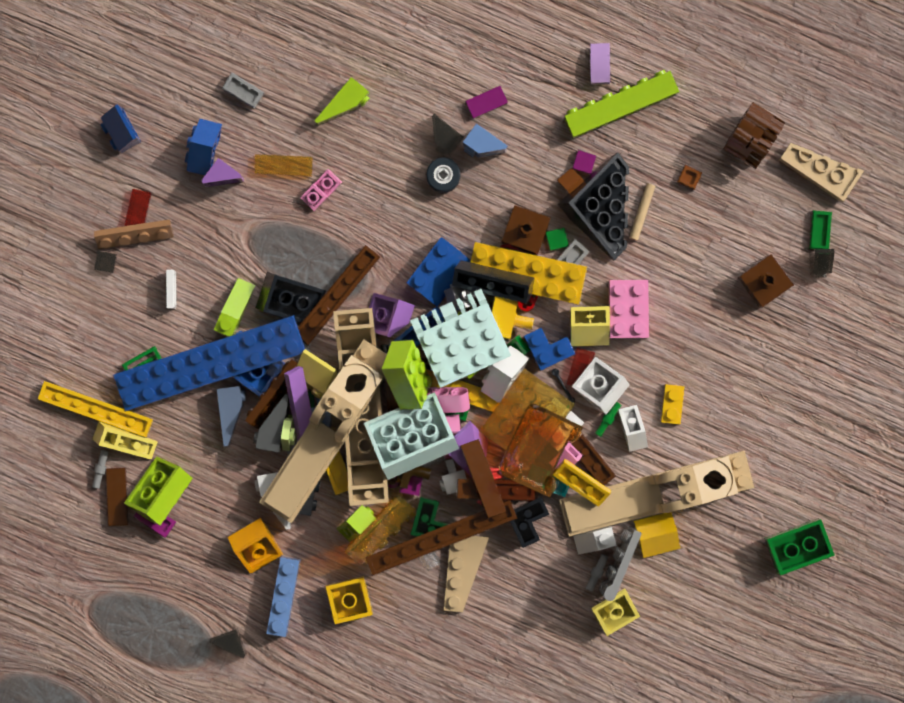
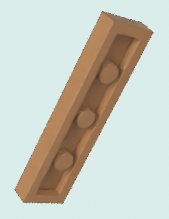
[94,219,174,249]

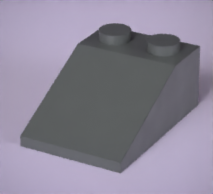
[253,394,290,452]

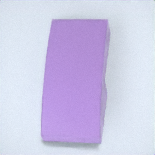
[590,43,610,85]

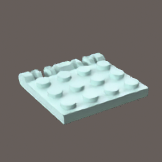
[410,289,511,388]

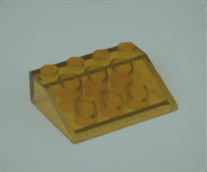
[480,369,575,467]
[344,493,416,565]

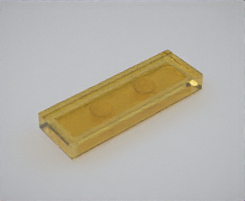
[254,154,313,176]

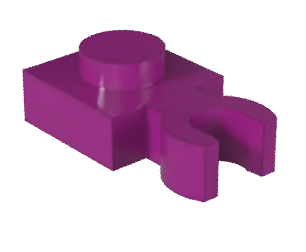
[388,476,423,496]

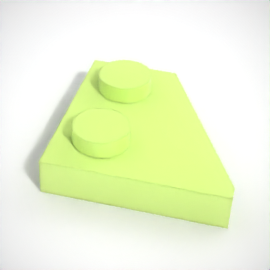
[281,414,296,451]

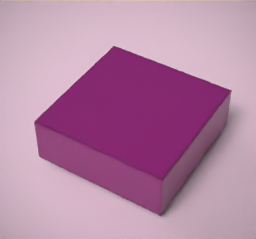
[572,150,596,174]

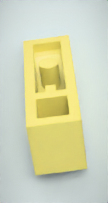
[92,422,157,459]

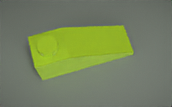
[315,77,370,126]
[214,278,256,336]
[336,505,376,542]

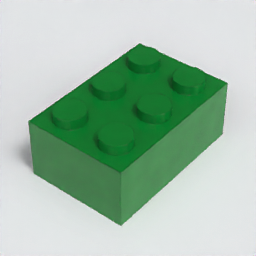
[764,518,835,576]

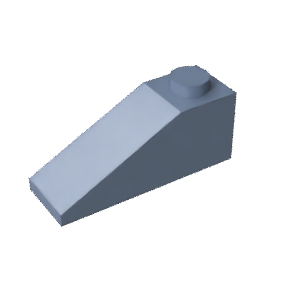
[217,386,246,446]

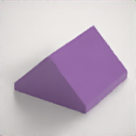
[202,158,244,187]

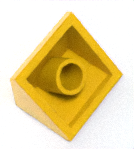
[634,512,680,558]

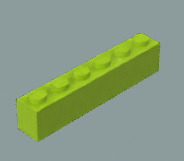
[564,70,680,139]

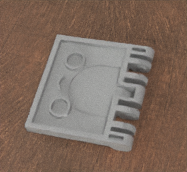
[599,527,642,601]

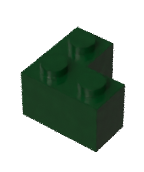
[411,496,449,536]

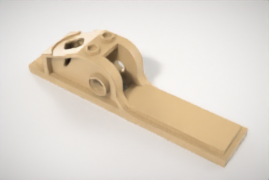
[259,339,387,523]
[559,451,754,536]

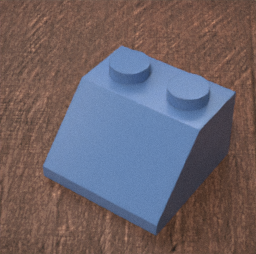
[463,123,508,157]

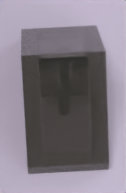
[209,628,247,659]

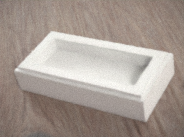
[166,270,176,309]

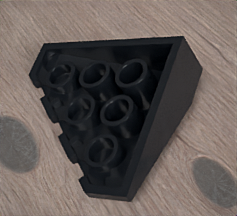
[558,152,629,261]

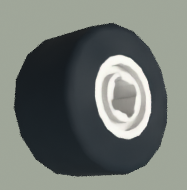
[426,157,461,193]

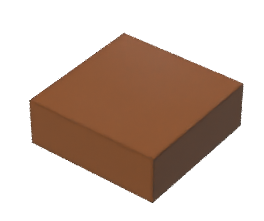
[677,165,703,190]
[557,168,584,194]

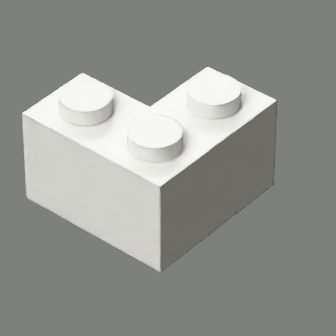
[481,346,529,403]

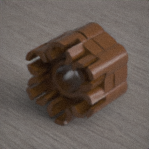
[723,102,785,169]

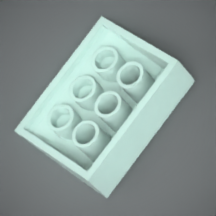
[364,392,459,480]

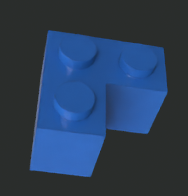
[185,119,222,175]
[523,327,575,371]

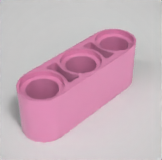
[427,387,470,413]

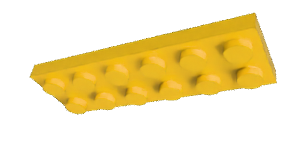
[471,242,587,305]

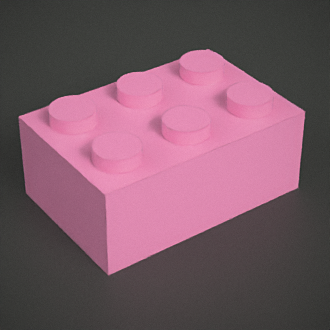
[608,280,649,339]

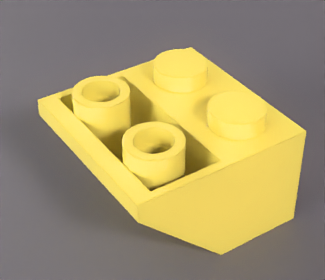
[570,306,610,346]

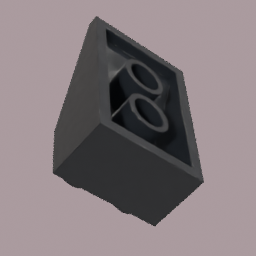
[255,272,326,323]

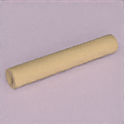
[629,183,656,241]

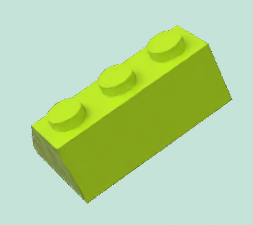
[124,456,193,526]

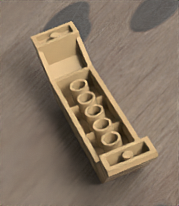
[333,308,389,506]

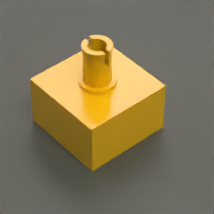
[492,296,534,340]

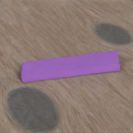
[284,366,312,442]

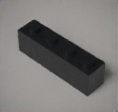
[452,260,535,303]

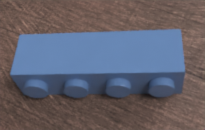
[266,556,301,637]

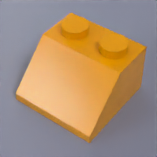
[228,518,283,574]

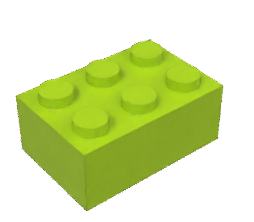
[382,340,432,410]

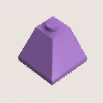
[369,293,415,337]
[449,421,488,476]

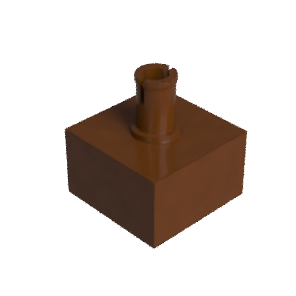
[501,205,551,255]
[737,254,794,308]

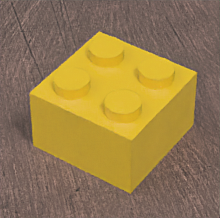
[326,576,373,624]

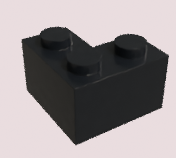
[510,496,549,548]

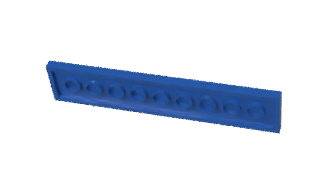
[113,315,305,411]

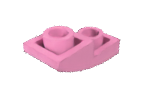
[301,169,342,211]

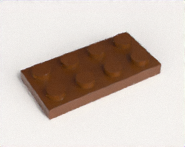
[245,359,298,429]

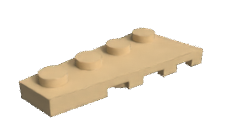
[779,143,864,203]
[444,536,489,612]

